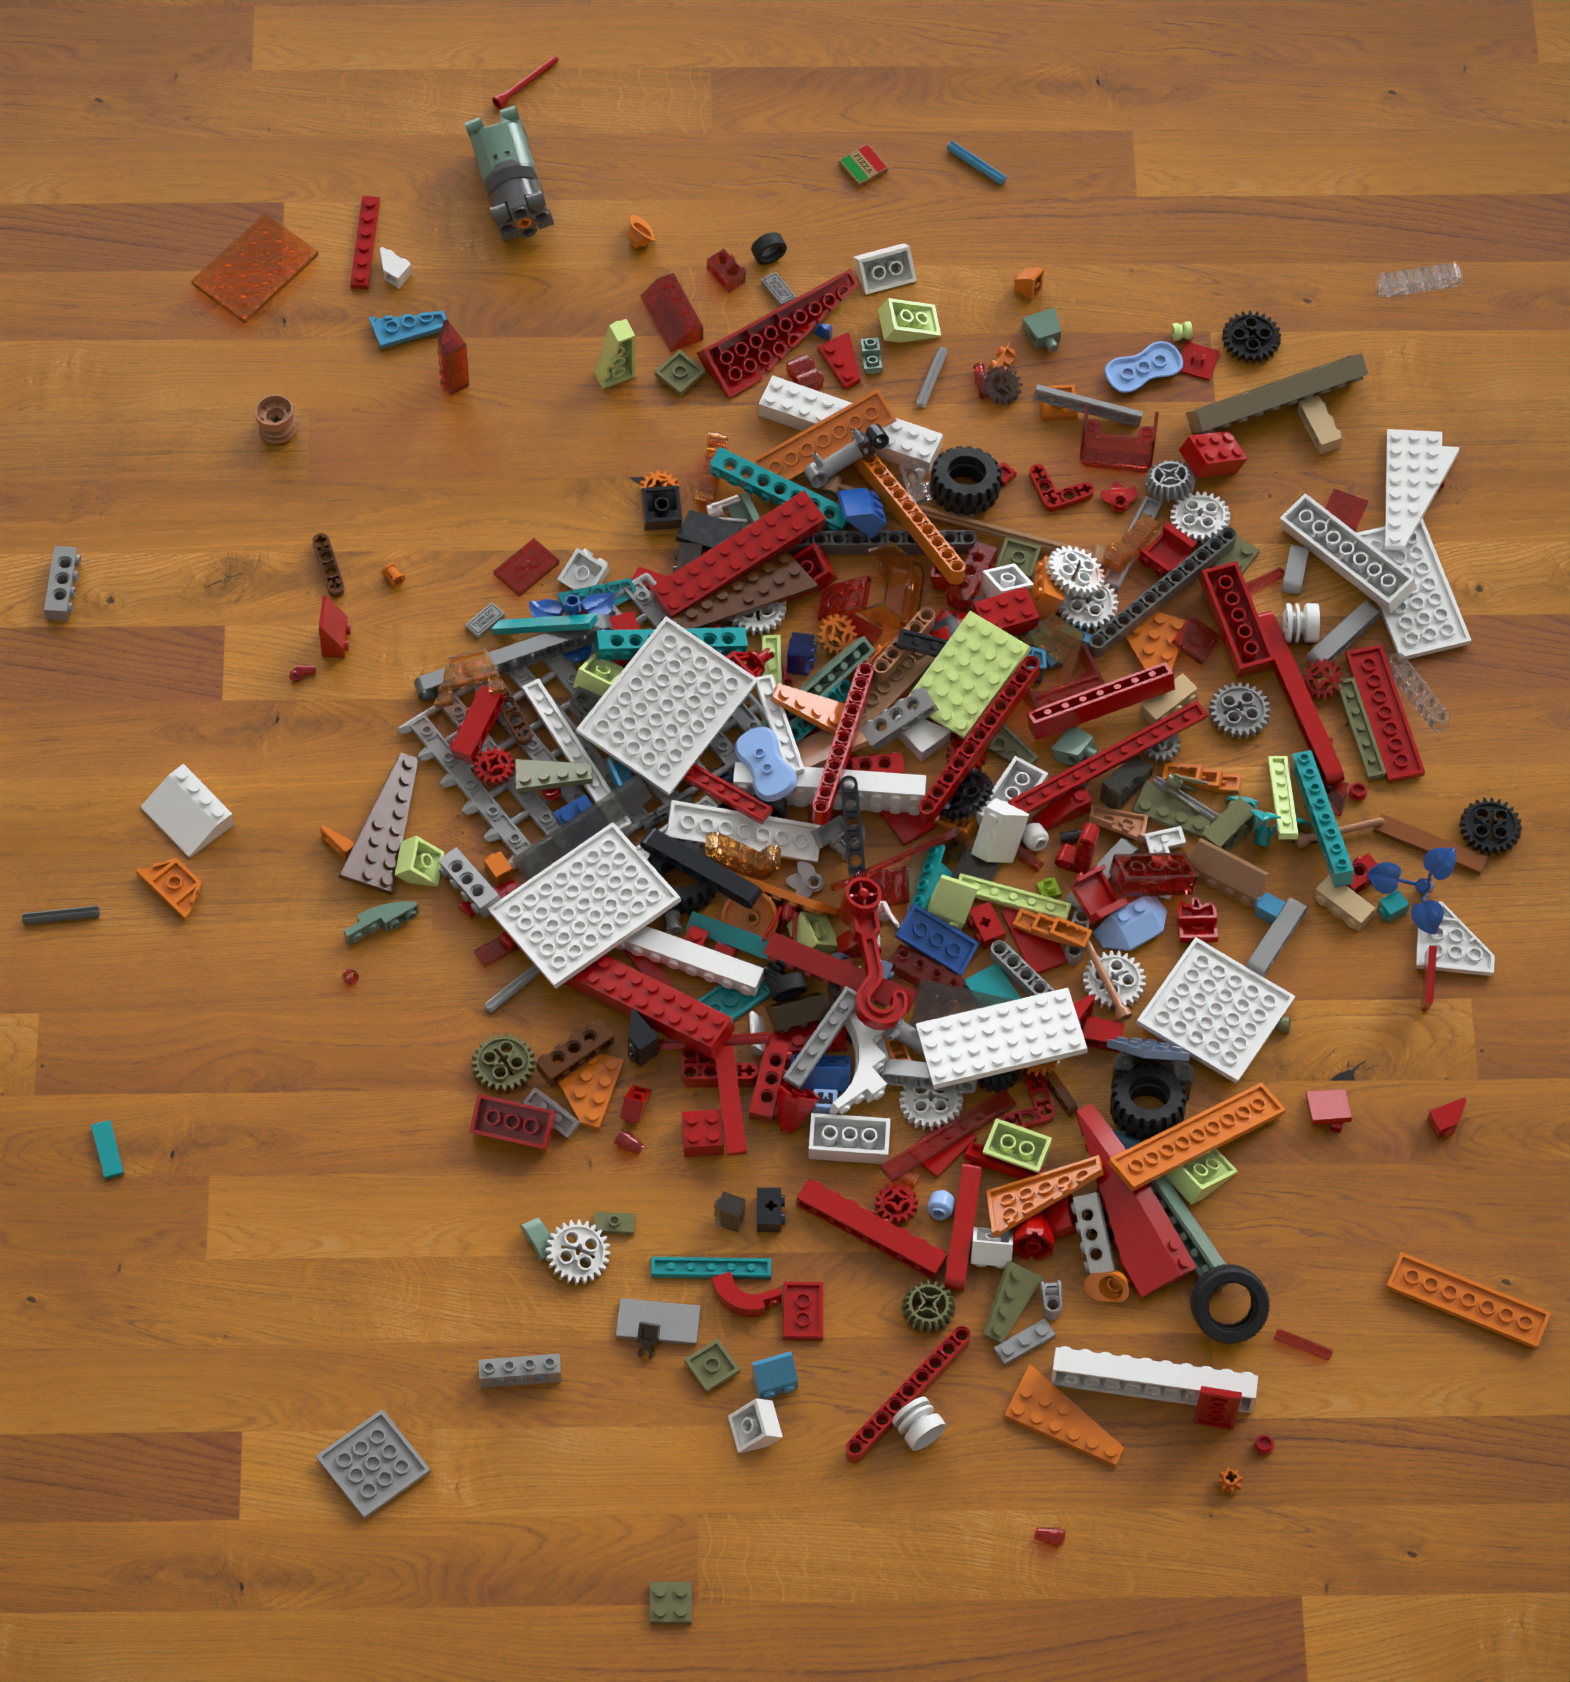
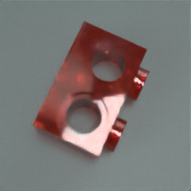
[707,249,746,293]

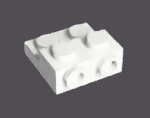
[557,548,611,590]

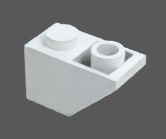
[380,247,412,289]

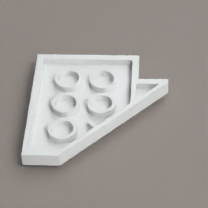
[1415,901,1495,976]

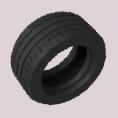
[1190,1264,1270,1344]

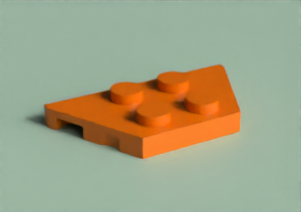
[136,858,203,921]

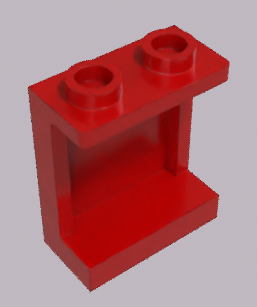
[1138,522,1197,578]
[1068,864,1129,925]

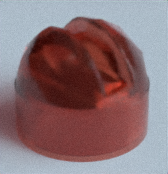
[342,968,359,985]

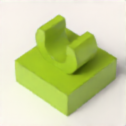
[1036,877,1062,899]

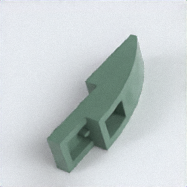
[344,901,419,945]

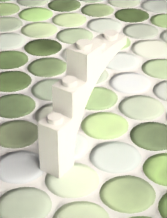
[829,1011,887,1115]

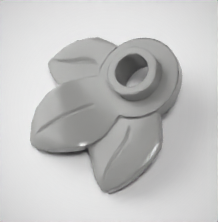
[786,861,824,898]

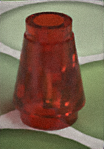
[614,1129,645,1155]
[1034,1527,1066,1547]

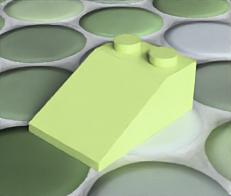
[878,298,941,343]
[927,875,979,931]
[1166,1149,1238,1205]

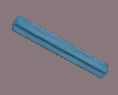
[947,141,1007,185]

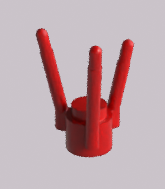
[761,903,799,942]

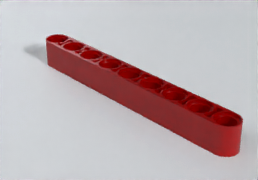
[845,1326,971,1463]

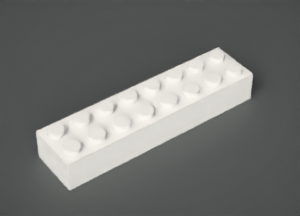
[1280,493,1416,614]

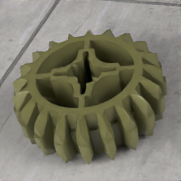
[901,1280,956,1334]

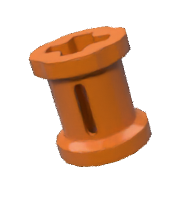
[381,562,405,587]

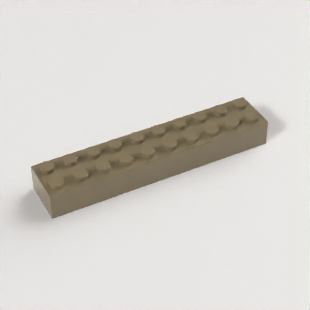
[1185,353,1368,434]

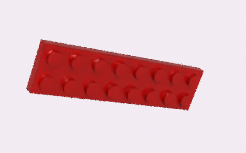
[1345,644,1425,783]

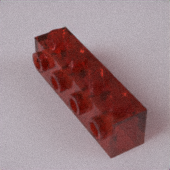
[888,944,967,1008]

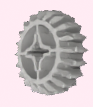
[1146,459,1195,503]

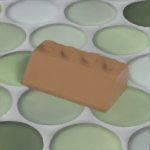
[1186,838,1268,908]

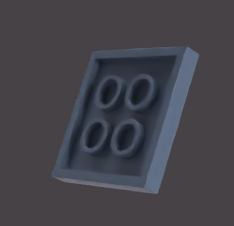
[1107,1036,1190,1061]

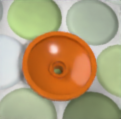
[721,892,779,939]

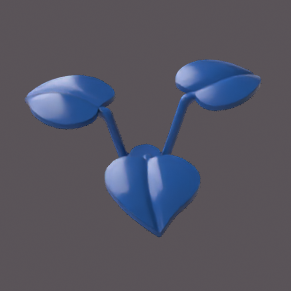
[529,593,615,663]
[1368,847,1456,935]

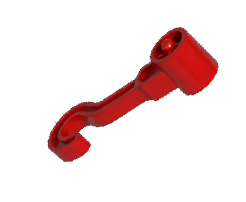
[839,877,908,1031]

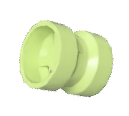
[1171,321,1193,342]

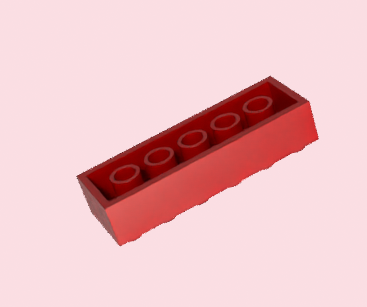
[1199,561,1275,678]

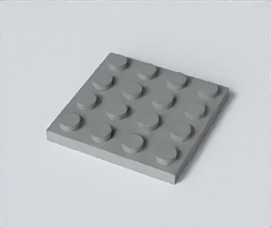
[316,1409,431,1520]

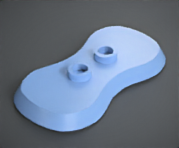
[1105,341,1183,393]
[735,727,797,802]

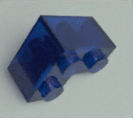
[786,632,818,676]

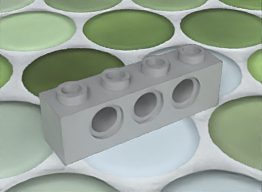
[44,546,81,621]
[860,687,939,752]
[438,847,501,918]
[1071,1192,1116,1274]
[478,1354,562,1388]

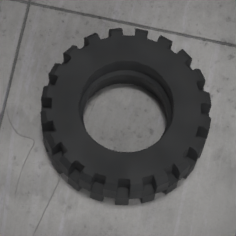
[930,446,1002,516]
[648,839,716,916]
[1110,1064,1187,1140]

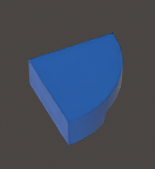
[813,324,832,340]

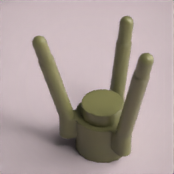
[1164,773,1208,814]

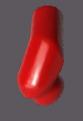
[289,665,315,682]

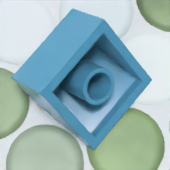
[752,1351,798,1399]

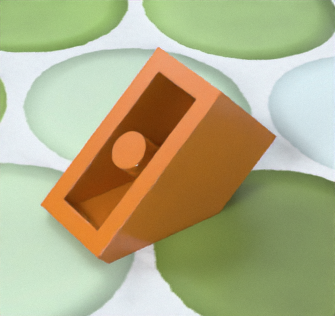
[1014,267,1044,301]

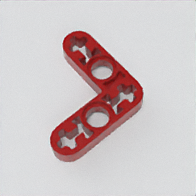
[1029,464,1094,512]
[1000,1072,1055,1129]

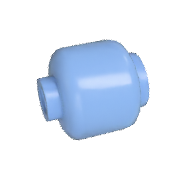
[927,1190,955,1220]

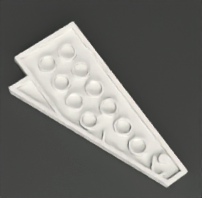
[1385,429,1459,551]

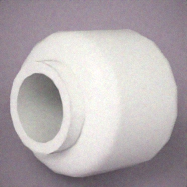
[1021,823,1049,851]

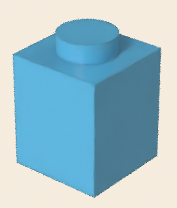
[1254,892,1286,924]

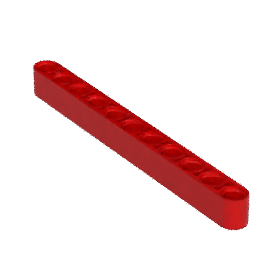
[1258,610,1345,786]
[919,656,1040,822]
[812,663,874,825]

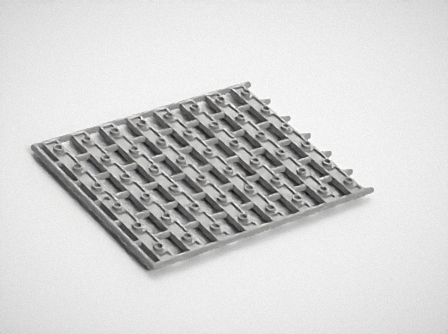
[397,573,766,878]

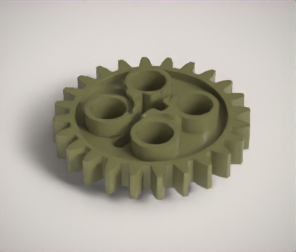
[471,1032,536,1094]

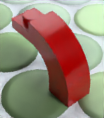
[711,1272,782,1317]

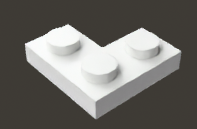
[1144,826,1186,870]

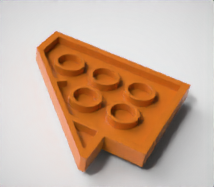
[1115,611,1189,670]
[554,1050,624,1131]

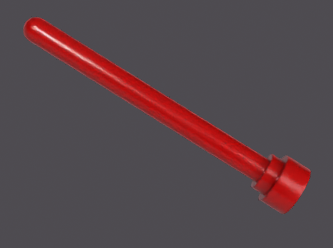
[492,56,559,109]

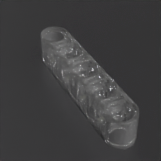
[1374,263,1463,297]
[1388,653,1450,732]

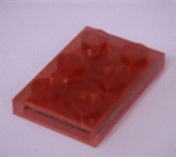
[817,575,872,621]

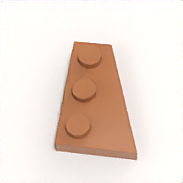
[1089,805,1148,842]

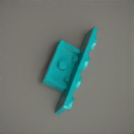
[911,844,952,910]

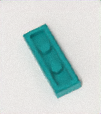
[91,1120,124,1180]

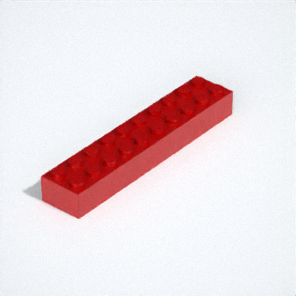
[650,490,826,619]
[563,955,735,1059]

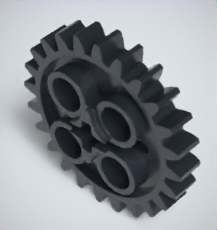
[1222,310,1281,364]
[934,768,994,821]
[1459,797,1522,856]

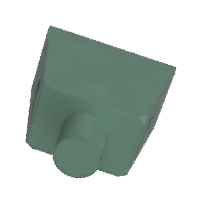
[1022,308,1061,352]
[1051,726,1099,766]

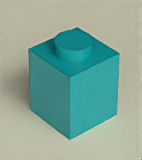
[1377,890,1409,923]

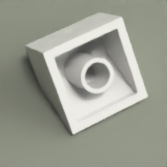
[980,564,1034,598]
[971,1227,1013,1269]
[728,1398,783,1453]

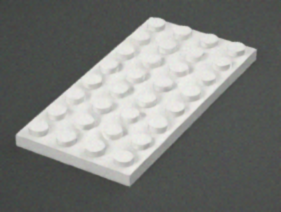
[1357,518,1472,661]
[916,988,1088,1089]

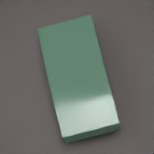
[860,338,883,374]
[520,1218,552,1261]

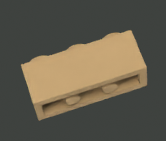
[1297,395,1342,455]
[1140,673,1198,725]
[1314,875,1375,932]

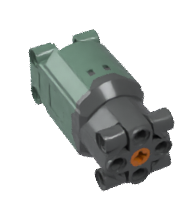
[464,105,554,242]

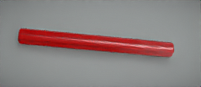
[659,1032,770,1050]

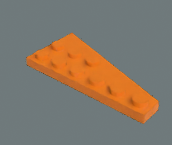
[732,871,839,917]
[986,1155,1104,1238]
[1004,1364,1124,1468]

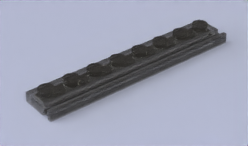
[511,774,653,882]

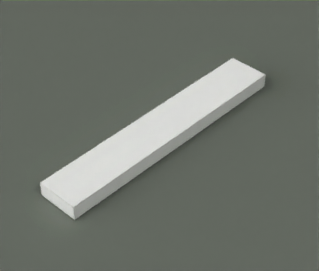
[755,674,805,775]

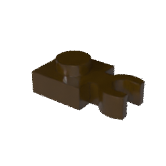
[941,838,968,866]
[637,1321,661,1359]

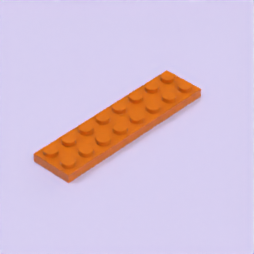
[751,389,897,487]
[1386,1252,1551,1350]

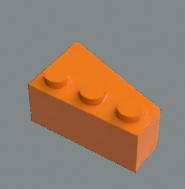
[1031,556,1064,625]

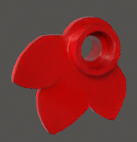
[1101,481,1137,512]

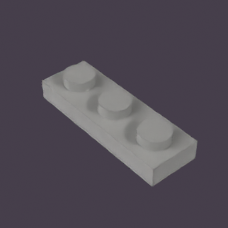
[523,1087,581,1139]
[994,1318,1056,1366]

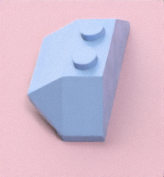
[1093,896,1167,951]

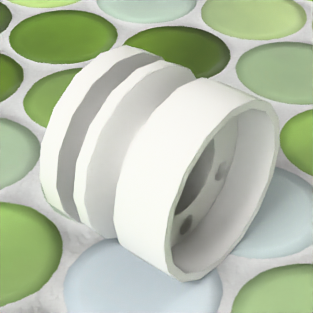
[1282,603,1320,643]
[892,1397,947,1451]

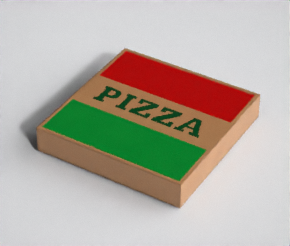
[839,143,888,187]

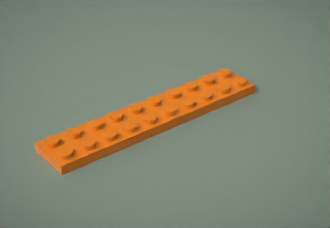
[1108,1082,1286,1191]

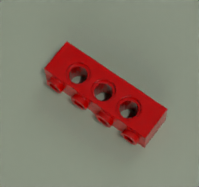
[846,752,905,774]
[749,1040,793,1123]

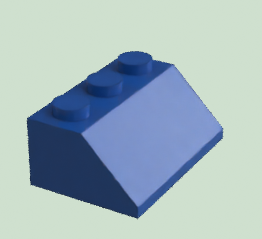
[837,488,887,539]
[791,1054,850,1093]

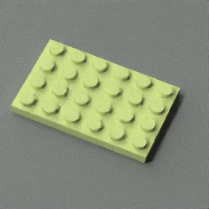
[909,611,1031,739]

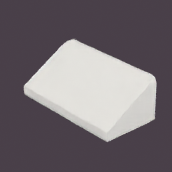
[749,1011,766,1055]

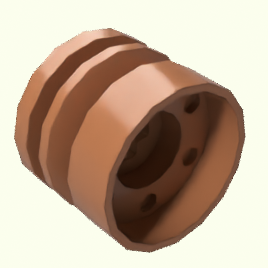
[255,394,297,444]

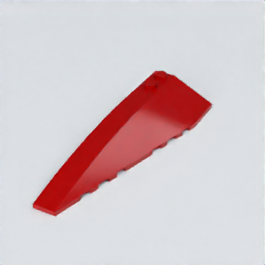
[696,268,859,398]
[1075,1104,1197,1298]

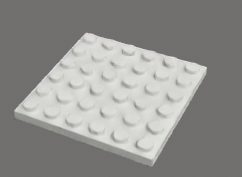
[1136,937,1295,1084]

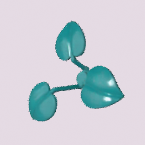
[1225,796,1311,846]

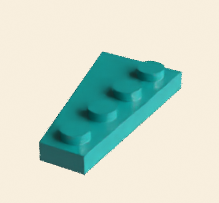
[556,578,636,616]

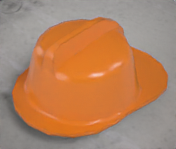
[627,215,655,249]
[1083,1271,1130,1302]

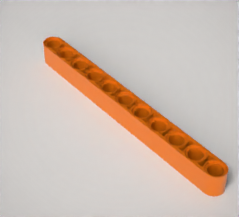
[852,454,965,585]

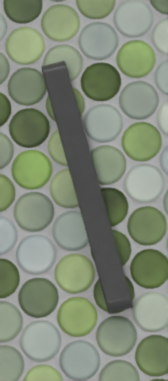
[1087,527,1237,658]
[787,530,977,555]
[414,614,613,701]

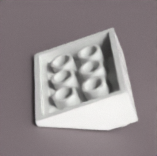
[141,764,234,858]

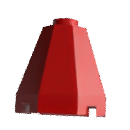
[777,1082,820,1133]
[1013,1211,1054,1260]

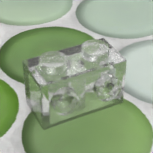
[899,460,932,504]

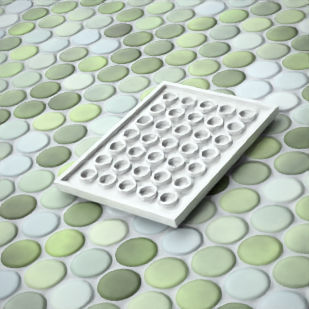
[576,616,758,796]
[488,822,681,989]

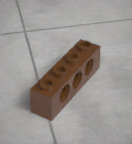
[536,1019,614,1087]

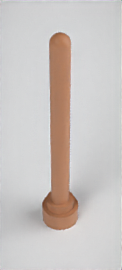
[1294,817,1384,849]
[1085,940,1132,1022]

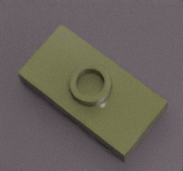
[594,1212,635,1235]

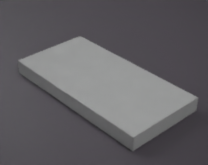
[616,1298,701,1346]

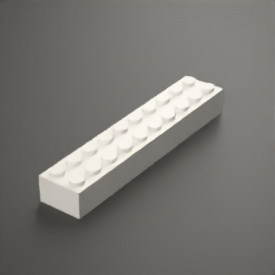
[758,375,943,475]
[733,762,926,815]
[1051,1346,1258,1413]

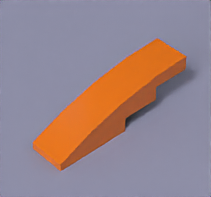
[1162,763,1243,795]
[1013,908,1092,948]

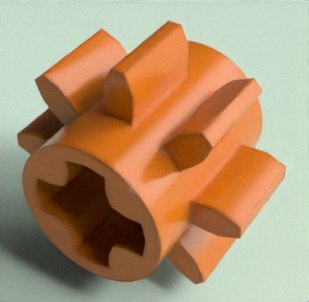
[1217,1467,1243,1494]

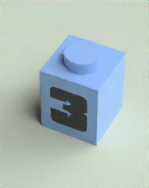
[813,1089,839,1114]

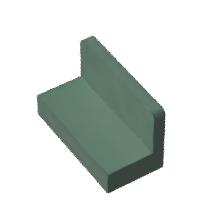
[727,492,760,530]

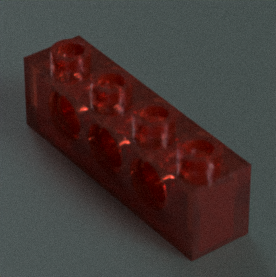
[945,541,997,612]

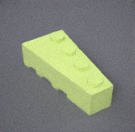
[594,319,636,389]

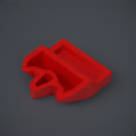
[1178,897,1219,943]

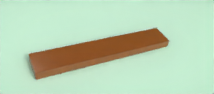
[1373,814,1488,875]

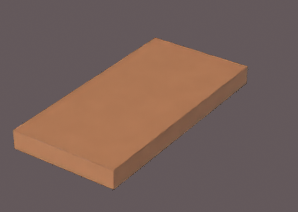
[796,729,869,768]

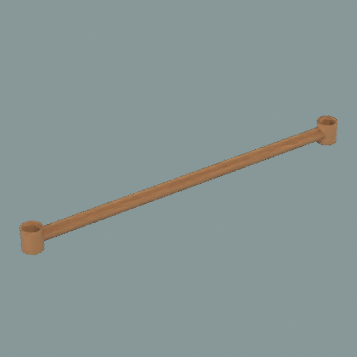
[821,475,1109,569]

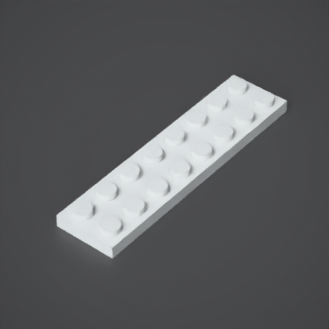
[666,800,821,864]

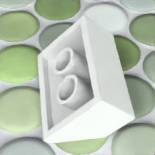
[853,243,917,295]
[971,798,1029,863]

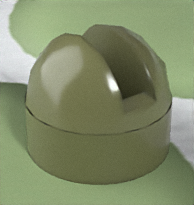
[1277,1017,1290,1033]

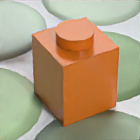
[484,851,513,886]

